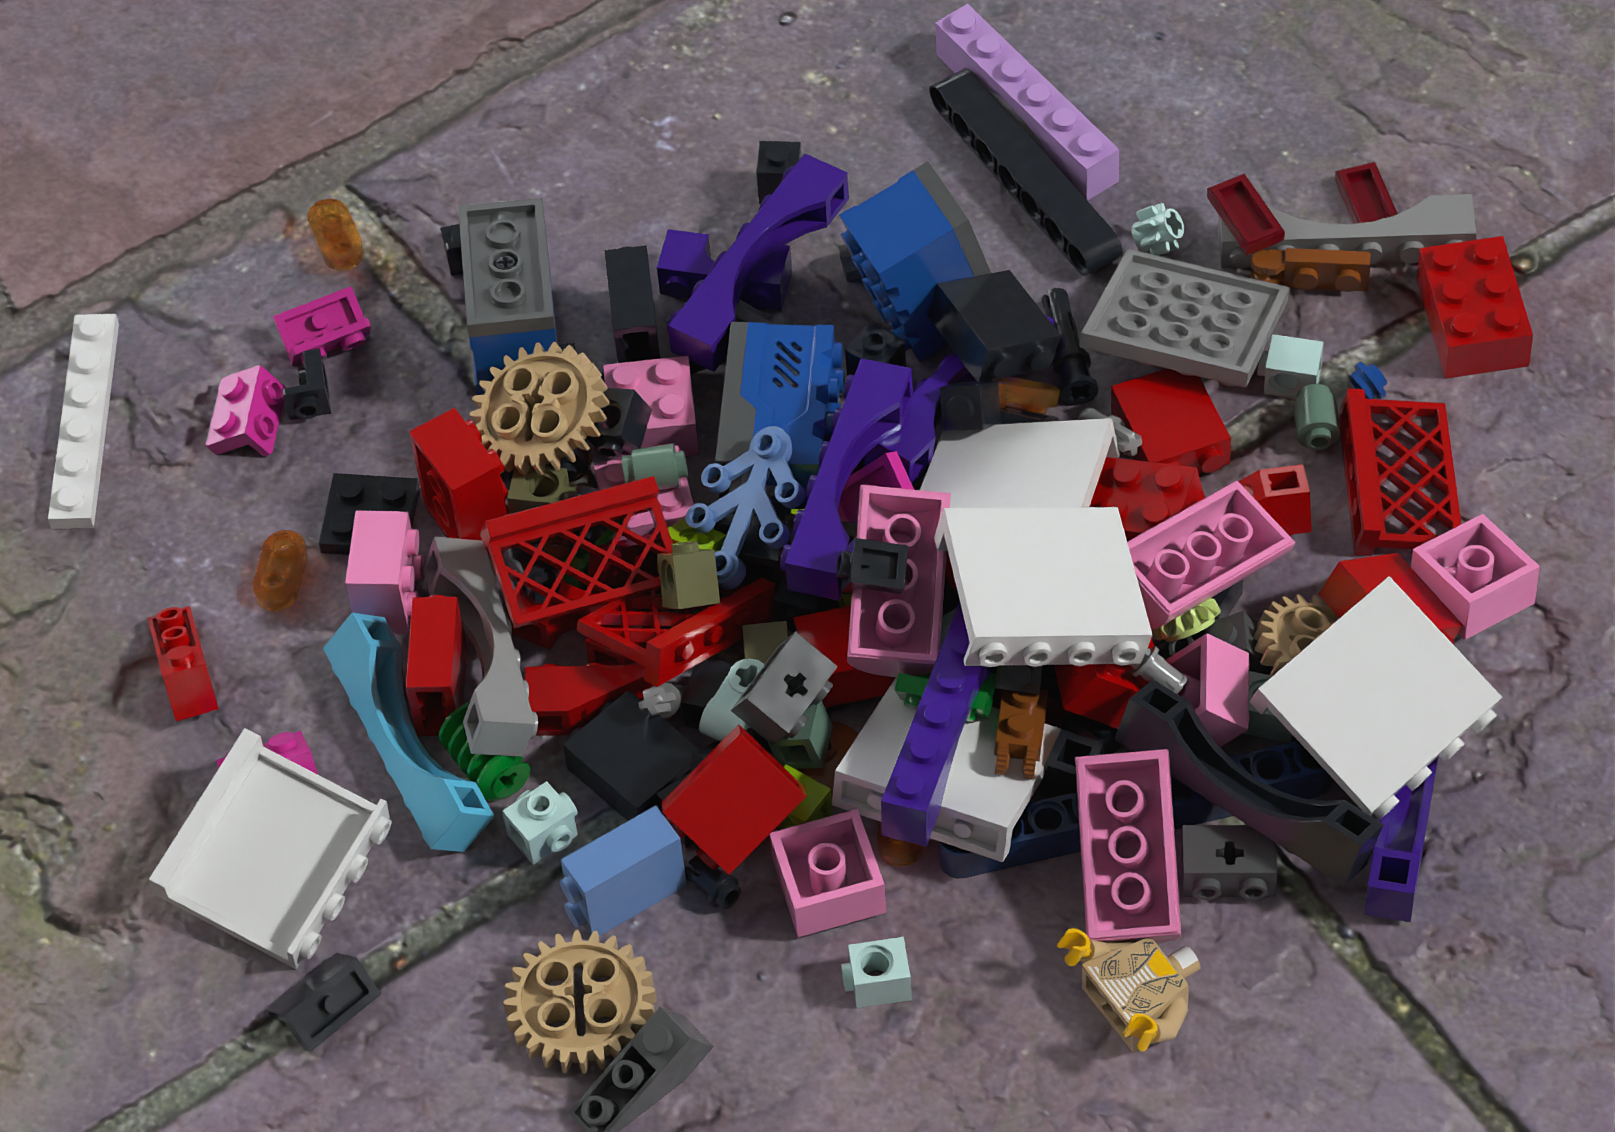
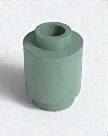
[1293,384,1340,450]
[622,443,688,490]

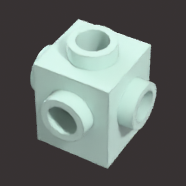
[502,781,578,865]

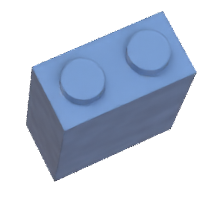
[559,806,687,936]

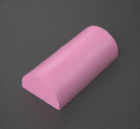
[1127,481,1296,629]
[847,485,951,677]
[1075,749,1181,944]

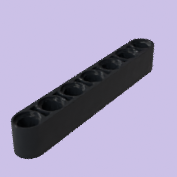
[929,67,1123,276]

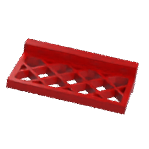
[1338,388,1462,556]
[480,476,673,629]
[577,576,776,687]

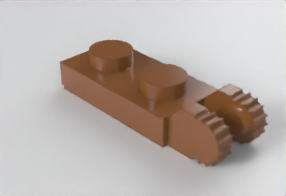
[1250,248,1371,292]
[994,689,1049,779]

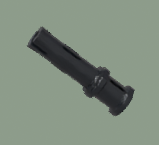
[1041,288,1099,405]

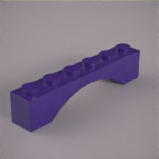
[667,153,849,372]
[864,315,1055,486]
[780,359,913,600]
[881,601,995,846]
[1364,757,1439,922]

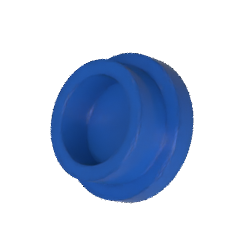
[1348,362,1388,400]

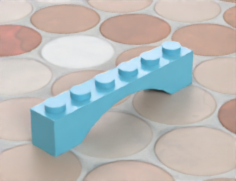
[323,612,494,852]

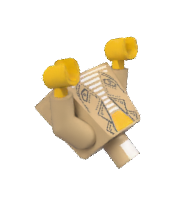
[1057,928,1201,1053]

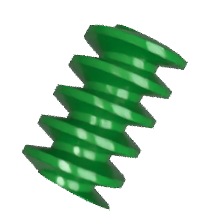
[439,702,531,801]

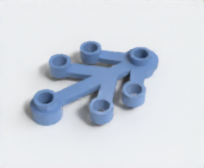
[686,426,805,590]

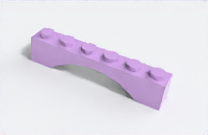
[935,4,1119,201]

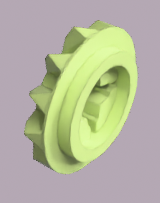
[1151,598,1221,642]

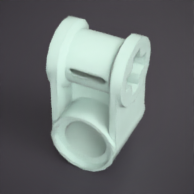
[699,658,764,742]

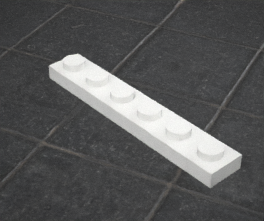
[48,314,119,529]

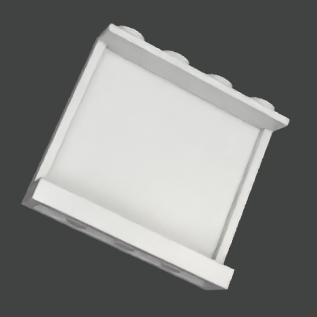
[920,418,1120,508]
[934,507,1152,667]
[1249,576,1502,820]
[832,677,1061,862]
[149,728,392,970]

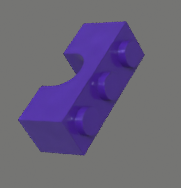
[656,229,793,311]

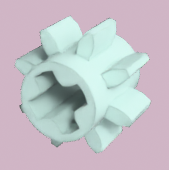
[1132,203,1184,256]

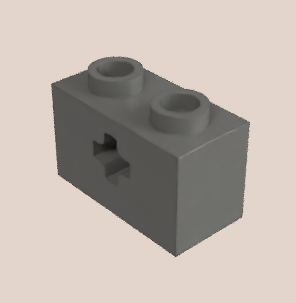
[730,632,838,745]
[1182,825,1277,900]

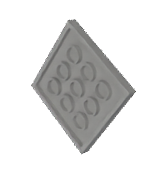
[1079,249,1290,388]

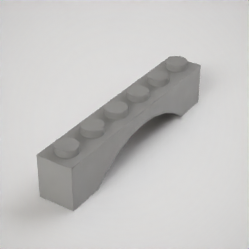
[1218,194,1477,269]
[423,537,538,757]

